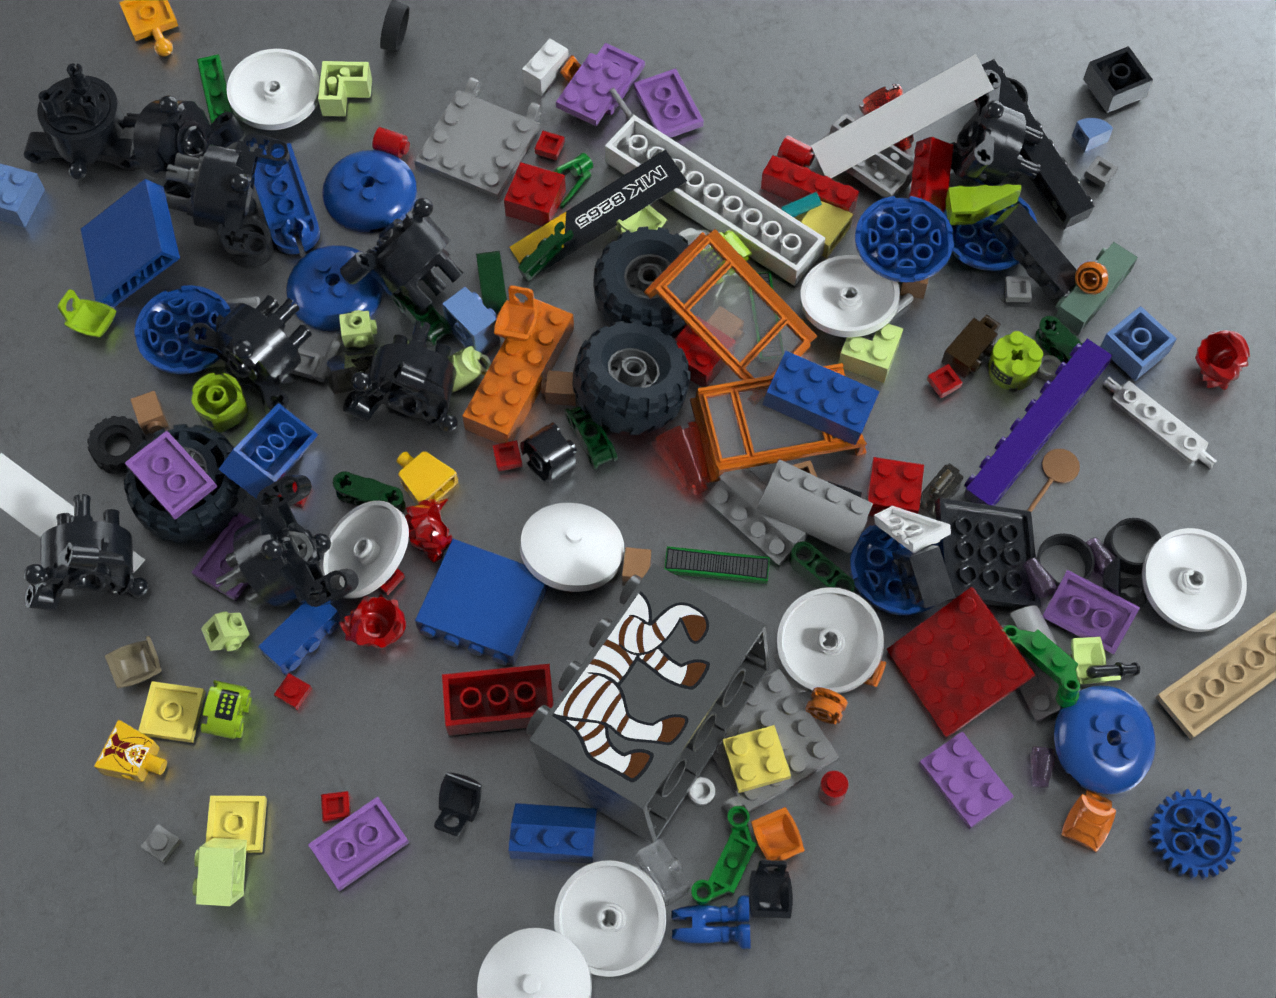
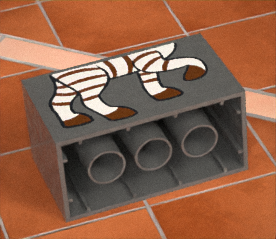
[527,563,770,844]

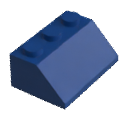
[508,803,597,864]

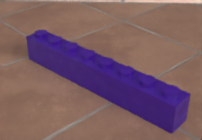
[964,338,1112,506]

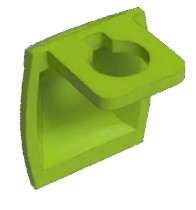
[58,289,117,337]

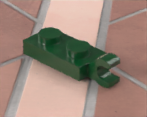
[518,221,574,282]

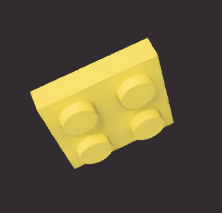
[138,681,206,743]
[722,725,791,793]
[205,796,267,853]

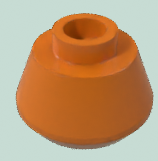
[1075,261,1108,294]

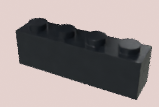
[990,203,1077,300]

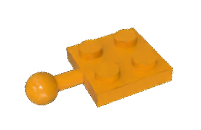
[119,0,178,57]

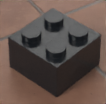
[1083,46,1153,113]
[892,545,955,608]

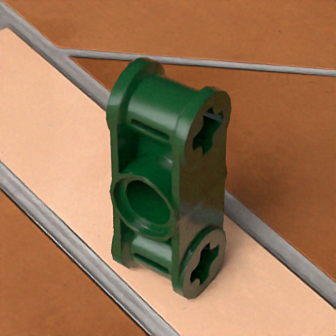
[391,292,453,347]
[1035,316,1082,364]
[564,406,618,470]
[332,471,406,514]

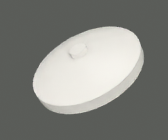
[227,49,320,130]
[801,255,900,337]
[319,501,409,599]
[520,503,624,592]
[1142,528,1247,632]
[777,587,884,694]
[554,860,666,977]
[477,928,592,998]

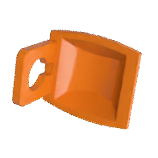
[494,285,538,341]
[1061,790,1116,852]
[751,807,805,861]

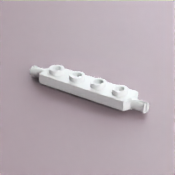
[1103,376,1217,469]

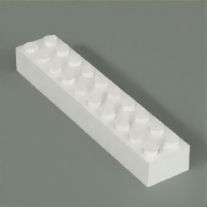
[605,115,825,286]

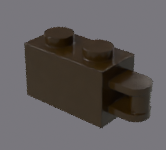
[942,314,1001,379]

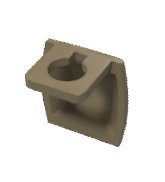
[105,636,162,689]

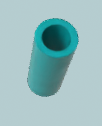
[781,191,822,217]

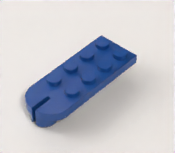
[254,143,320,254]

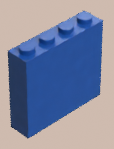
[80,179,180,307]
[415,539,549,665]

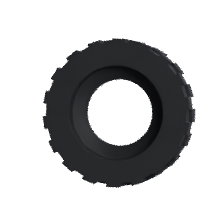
[87,416,146,474]

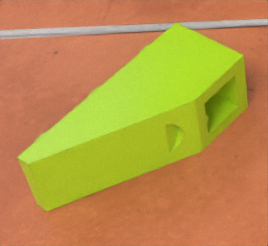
[945,184,1021,225]

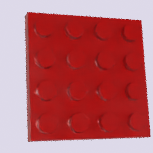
[886,587,1036,737]

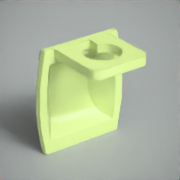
[615,205,667,234]
[448,346,491,393]
[1070,637,1121,685]

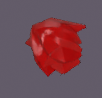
[1195,330,1250,390]
[405,498,452,562]
[339,594,406,648]

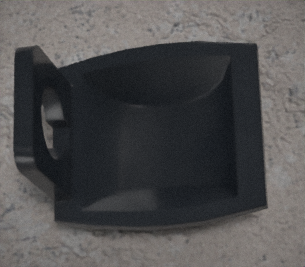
[1103,557,1147,604]
[434,773,482,836]
[749,860,793,919]

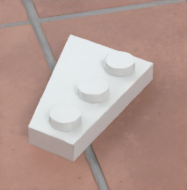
[874,506,951,553]

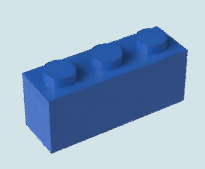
[258,601,341,675]

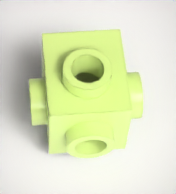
[339,310,378,348]
[201,612,250,651]

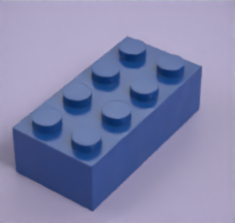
[762,351,880,445]
[219,403,319,499]

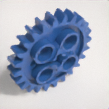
[1149,789,1242,880]

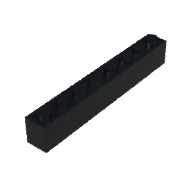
[982,59,1095,229]

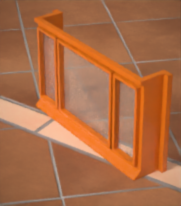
[644,229,818,406]
[690,363,867,483]

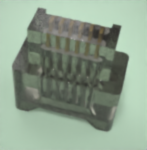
[920,463,963,517]

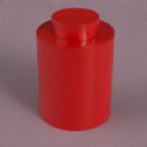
[372,127,410,158]
[777,135,815,167]
[818,771,848,806]

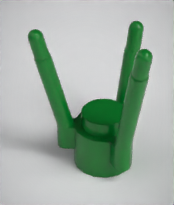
[553,153,593,208]

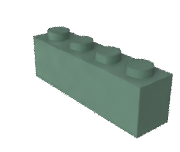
[1055,242,1138,335]

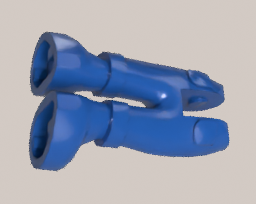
[671,895,751,949]

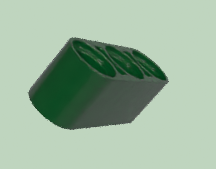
[476,251,507,315]
[790,541,855,593]

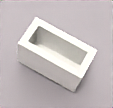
[522,39,569,96]

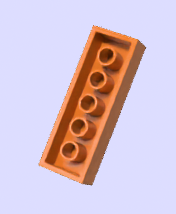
[462,298,574,444]

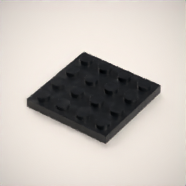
[935,498,1041,609]

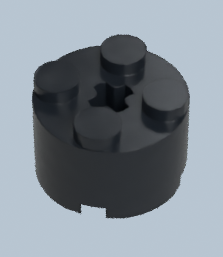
[520,422,577,484]

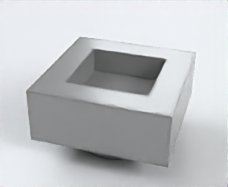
[1084,156,1118,188]
[1004,276,1032,302]
[140,824,182,864]

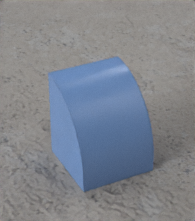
[1072,118,1113,153]

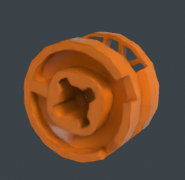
[805,687,848,725]

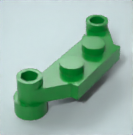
[1003,625,1080,708]
[691,806,757,905]

